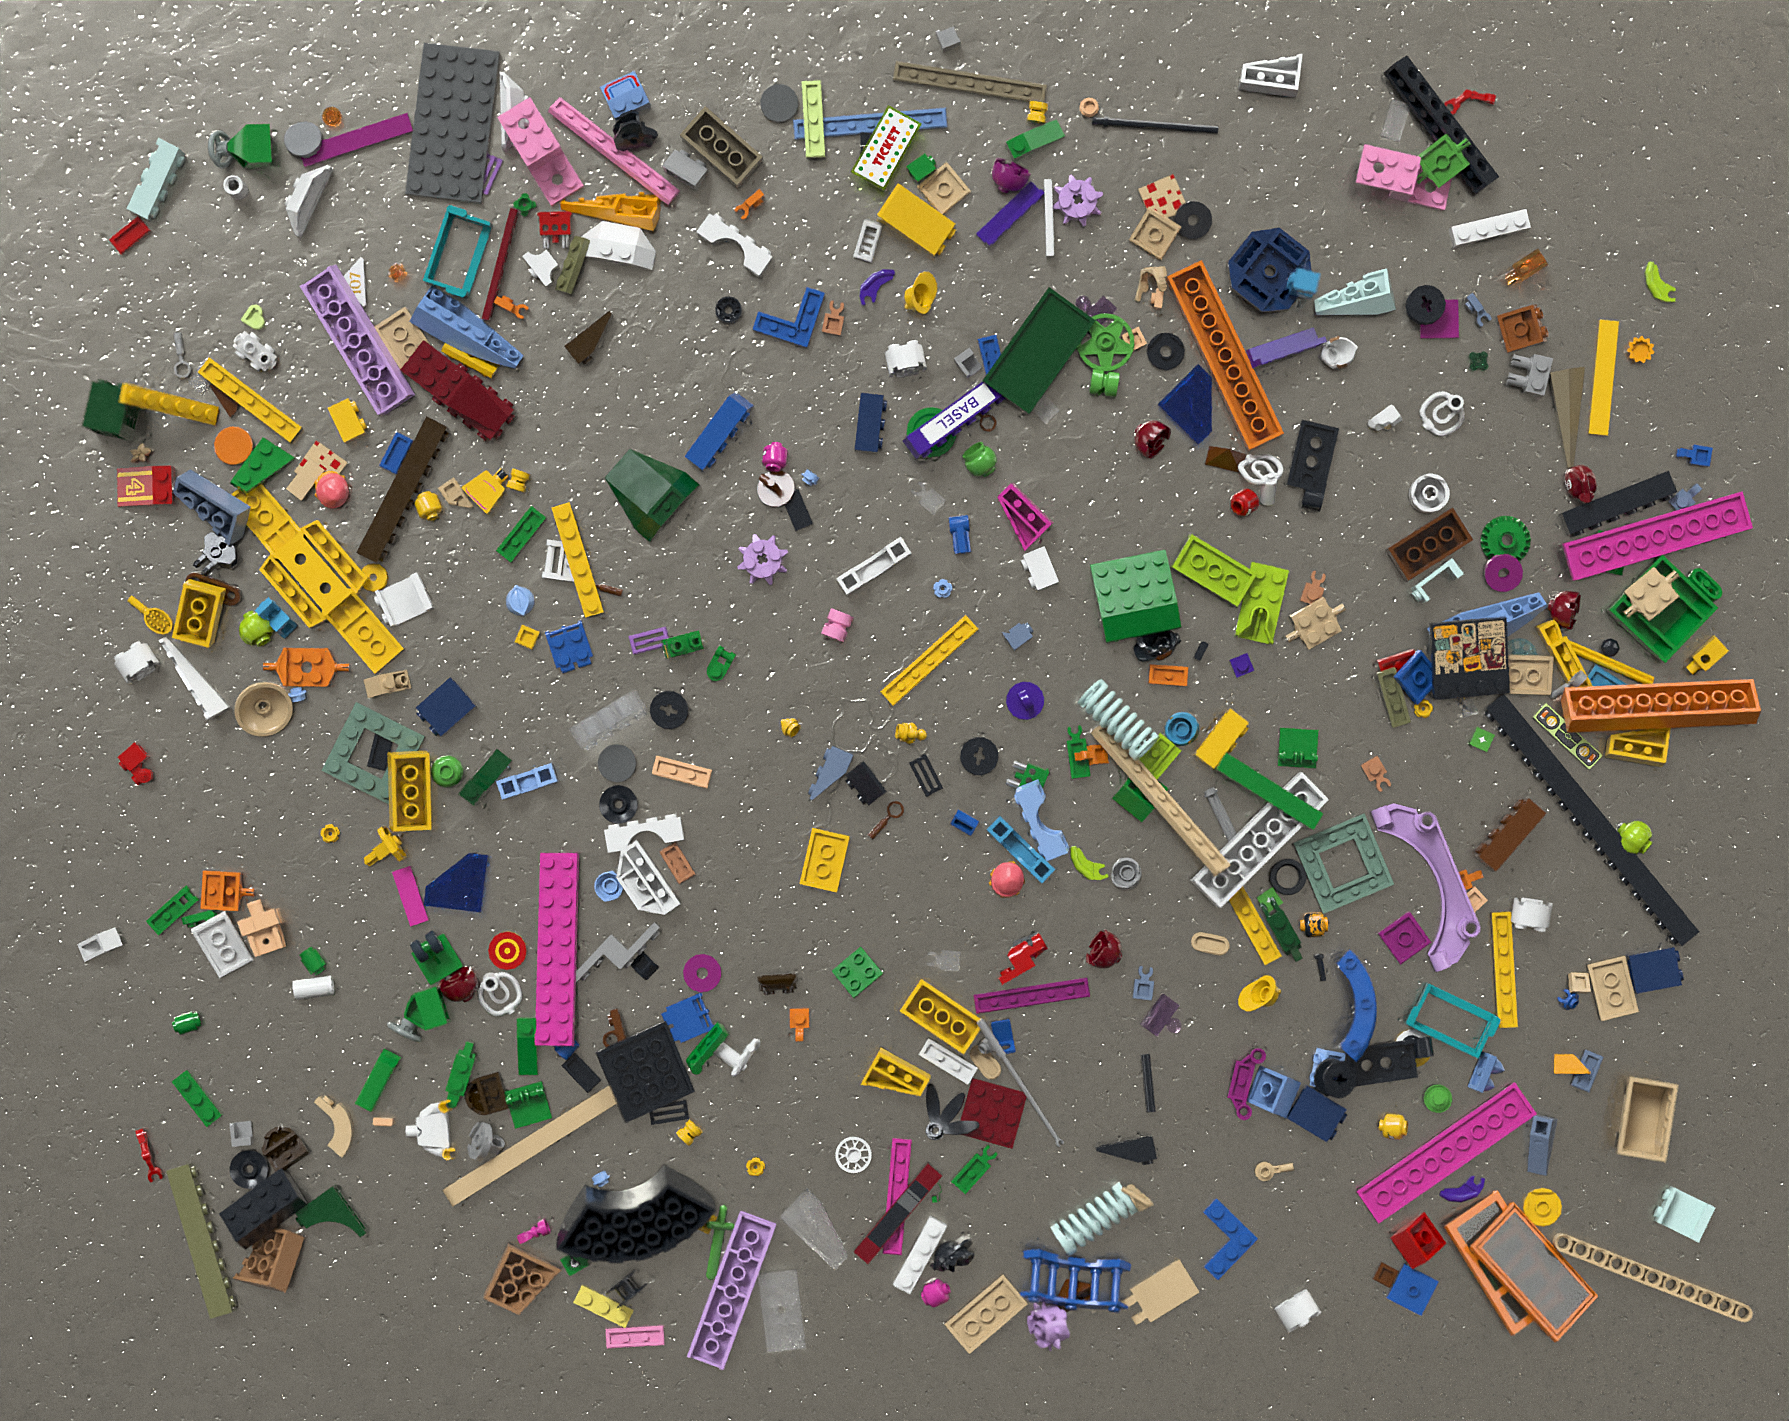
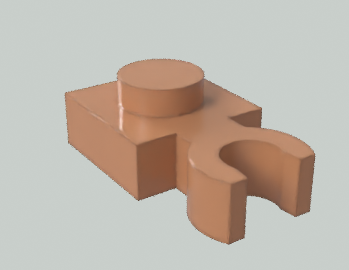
[822,300,844,336]
[1300,571,1326,604]
[1360,756,1391,792]

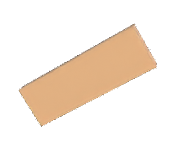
[652,756,712,788]

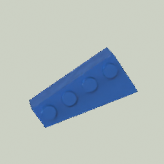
[685,392,754,470]

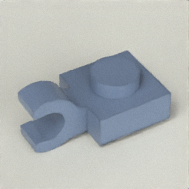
[1464,293,1492,327]
[1668,484,1702,510]

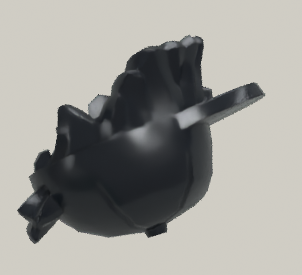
[1134,630,1181,662]
[930,1239,975,1273]

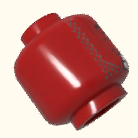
[1231,488,1259,516]

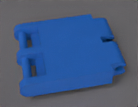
[545,620,593,673]
[661,993,715,1043]

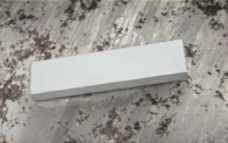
[1044,179,1054,258]

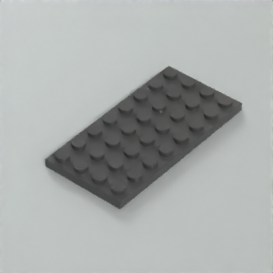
[405,43,500,204]

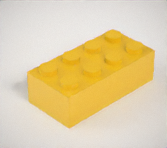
[387,751,432,832]
[900,979,981,1054]

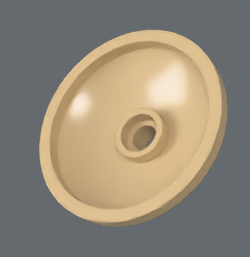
[234,682,293,736]

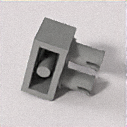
[1506,354,1553,398]

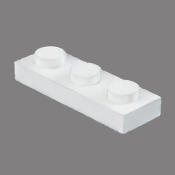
[919,1038,978,1084]

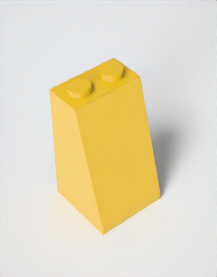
[877,183,957,258]

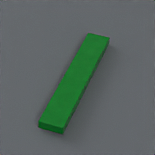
[1215,752,1323,830]

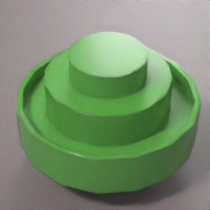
[1423,1084,1452,1113]

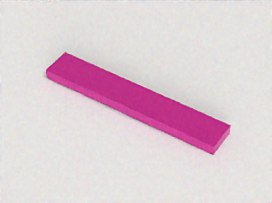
[882,1138,912,1255]

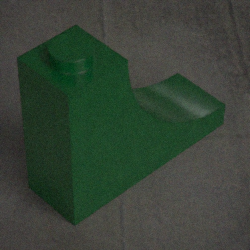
[458,749,512,806]
[295,1185,368,1237]

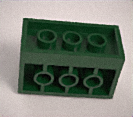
[82,379,140,441]

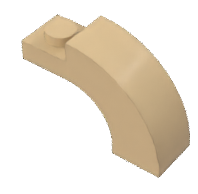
[314,1095,354,1158]

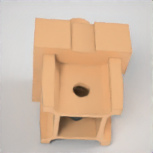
[237,899,286,957]

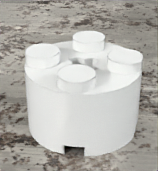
[885,340,927,377]
[1409,474,1450,514]
[114,641,160,684]
[1511,898,1553,932]
[1275,1289,1321,1332]

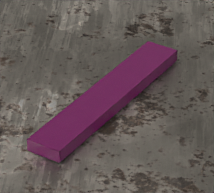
[301,113,413,167]
[973,977,1090,1014]

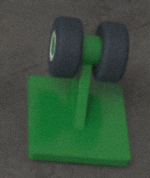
[410,931,463,985]

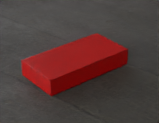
[109,216,151,255]

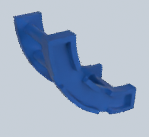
[1337,950,1377,1062]
[1020,1249,1131,1313]

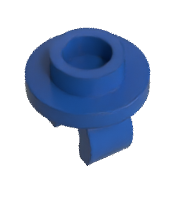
[1558,989,1579,1010]

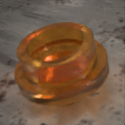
[322,107,341,126]

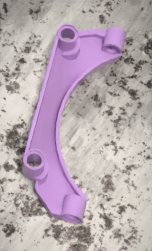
[1371,803,1480,972]

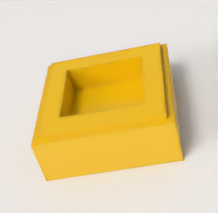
[515,625,540,650]

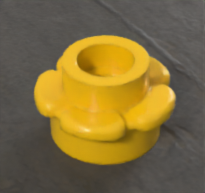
[1414,699,1433,718]
[321,824,340,843]
[746,1157,765,1176]

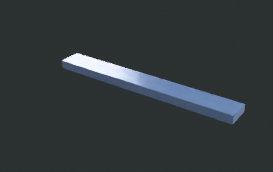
[793,108,947,140]

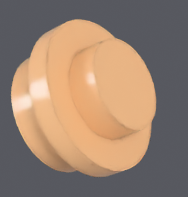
[1080,98,1099,117]

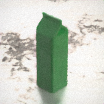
[355,1048,401,1112]

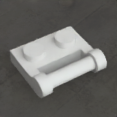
[542,539,574,582]

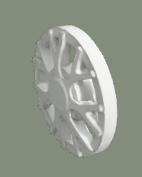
[835,1137,872,1173]

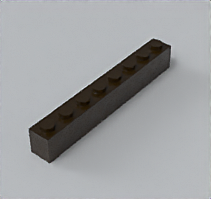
[356,416,449,564]

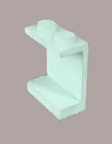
[1411,559,1464,603]
[1654,1186,1715,1242]

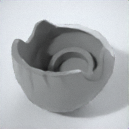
[1111,858,1142,891]

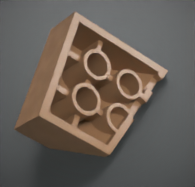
[233,1228,304,1293]
[483,1243,561,1315]

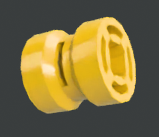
[1027,101,1048,124]
[506,468,530,493]
[676,1119,703,1146]

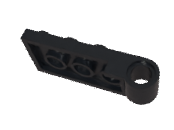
[1286,420,1339,512]
[1346,1037,1434,1087]

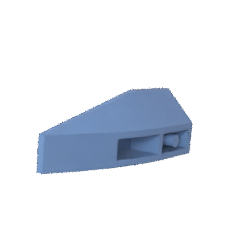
[409,286,524,368]
[1427,592,1548,636]

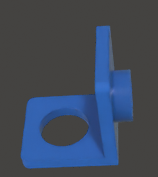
[991,1019,1016,1054]

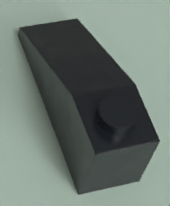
[1095,1135,1157,1165]

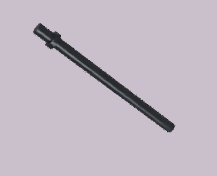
[1092,116,1218,134]

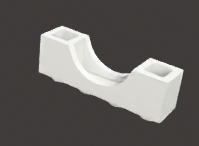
[1449,209,1531,248]
[696,213,773,278]
[836,537,911,596]
[604,814,685,853]
[893,1216,947,1294]

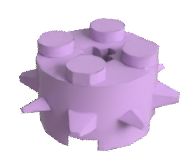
[1053,175,1103,226]
[737,534,788,585]
[1027,1301,1070,1351]

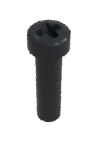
[1314,953,1326,981]

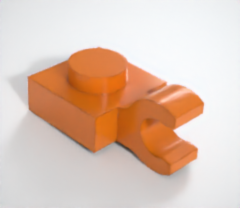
[734,189,765,220]
[494,295,529,319]
[1074,745,1109,765]
[1458,869,1484,890]
[790,1009,809,1041]

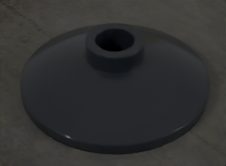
[599,785,638,824]
[229,1150,268,1189]

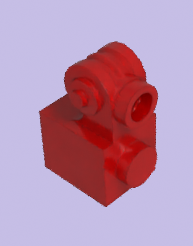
[117,742,154,786]

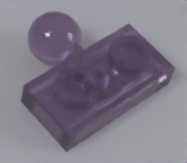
[1075,295,1117,337]
[1140,994,1182,1036]

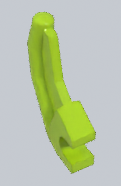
[1645,262,1676,303]
[1070,846,1109,880]

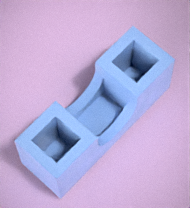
[496,763,559,800]

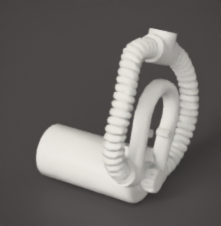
[1420,391,1465,437]
[1238,454,1283,506]
[477,972,523,1017]
[714,1039,760,1077]

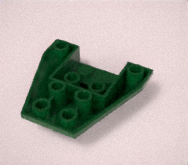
[605,449,700,542]

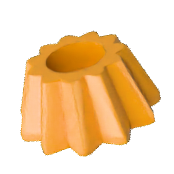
[1627,336,1655,363]

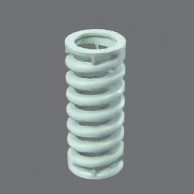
[1078,679,1160,761]
[1051,1182,1138,1256]

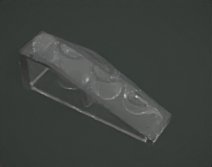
[780,1188,848,1270]

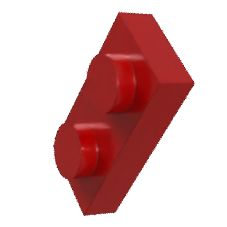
[1377,649,1415,672]

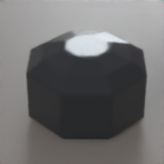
[1600,638,1620,657]

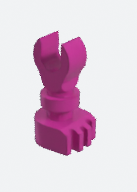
[517,1219,551,1244]

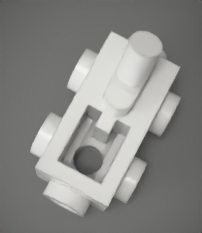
[233,331,277,371]

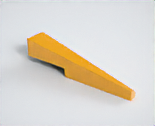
[560,192,662,231]

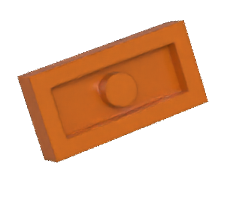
[1148,664,1188,686]

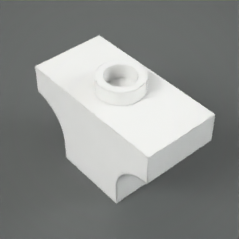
[523,250,559,288]

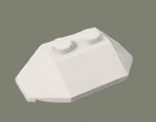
[500,72,529,151]
[285,165,333,238]
[582,221,656,270]
[616,840,680,915]

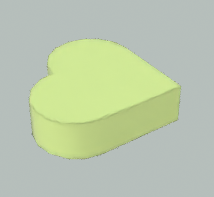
[241,305,265,330]

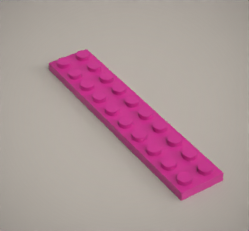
[1562,491,1753,581]
[535,853,579,1046]
[1356,1082,1537,1223]

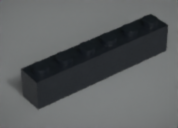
[1559,471,1677,537]

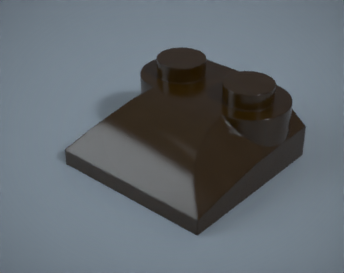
[757,973,798,995]

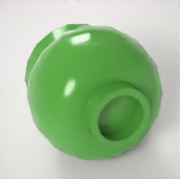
[962,442,997,477]
[431,755,463,788]

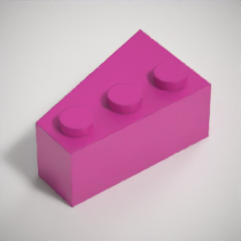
[998,483,1053,551]

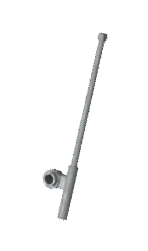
[976,1019,1064,1147]

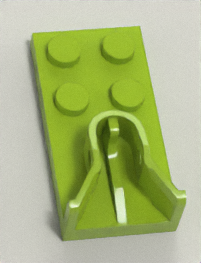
[1170,534,1257,607]
[1234,562,1289,645]

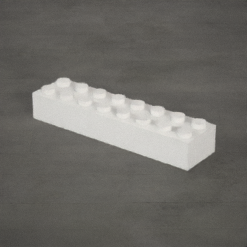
[1190,772,1329,908]

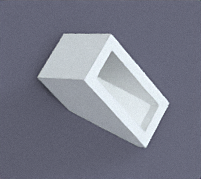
[77,928,122,962]

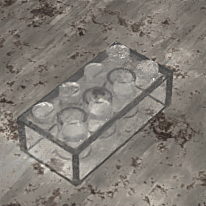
[569,689,649,751]
[758,1269,806,1352]

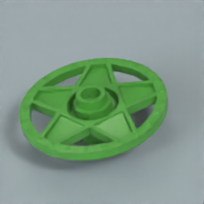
[1077,314,1134,371]

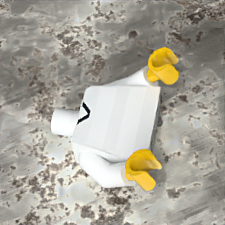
[406,1100,455,1160]

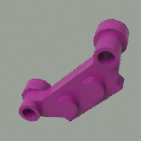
[1227,1048,1266,1120]

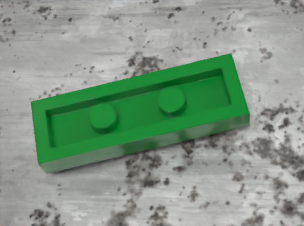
[496,506,547,563]
[172,1070,223,1127]

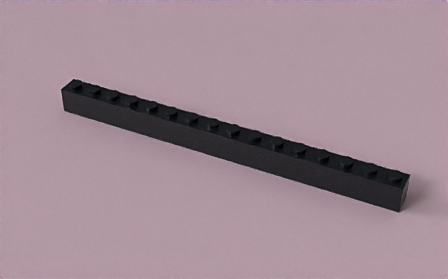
[1484,694,1700,946]

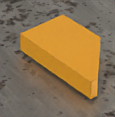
[1554,1054,1591,1074]

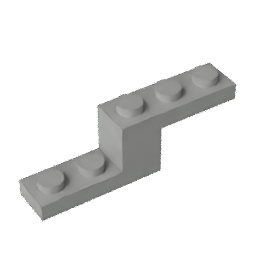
[576,922,660,982]

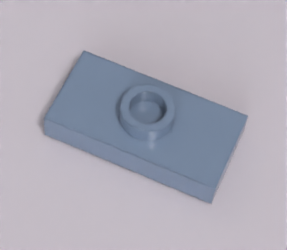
[1571,1050,1603,1092]

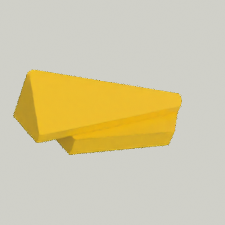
[1535,620,1592,687]

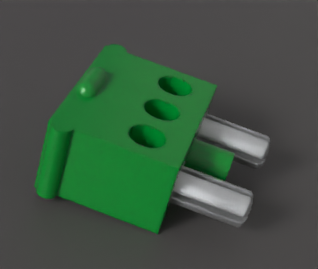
[1006,761,1049,789]

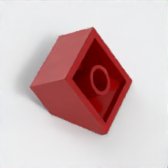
[1391,1212,1447,1269]

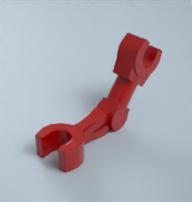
[1444,89,1496,115]
[135,1129,163,1182]

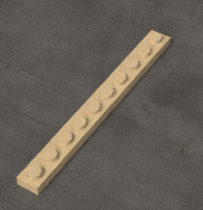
[1091,726,1231,876]

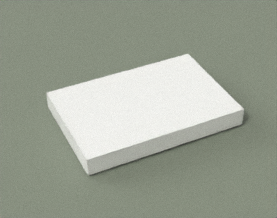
[191,911,253,978]

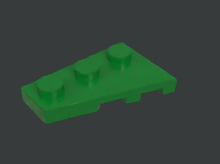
[230,437,295,494]

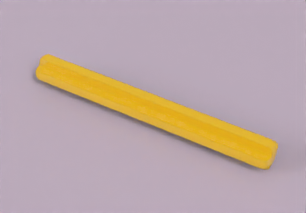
[1569,640,1654,684]

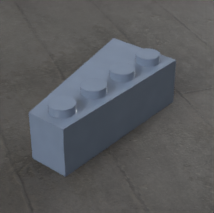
[173,469,251,546]

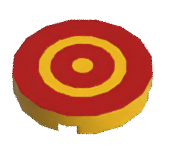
[488,932,527,970]

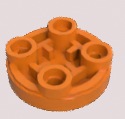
[214,427,253,465]

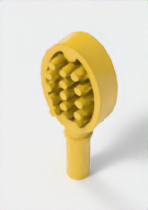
[127,596,173,634]

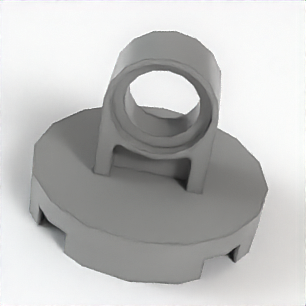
[467,1122,505,1161]

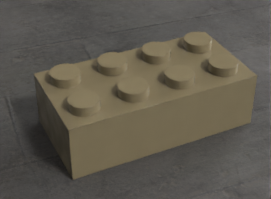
[680,106,763,188]

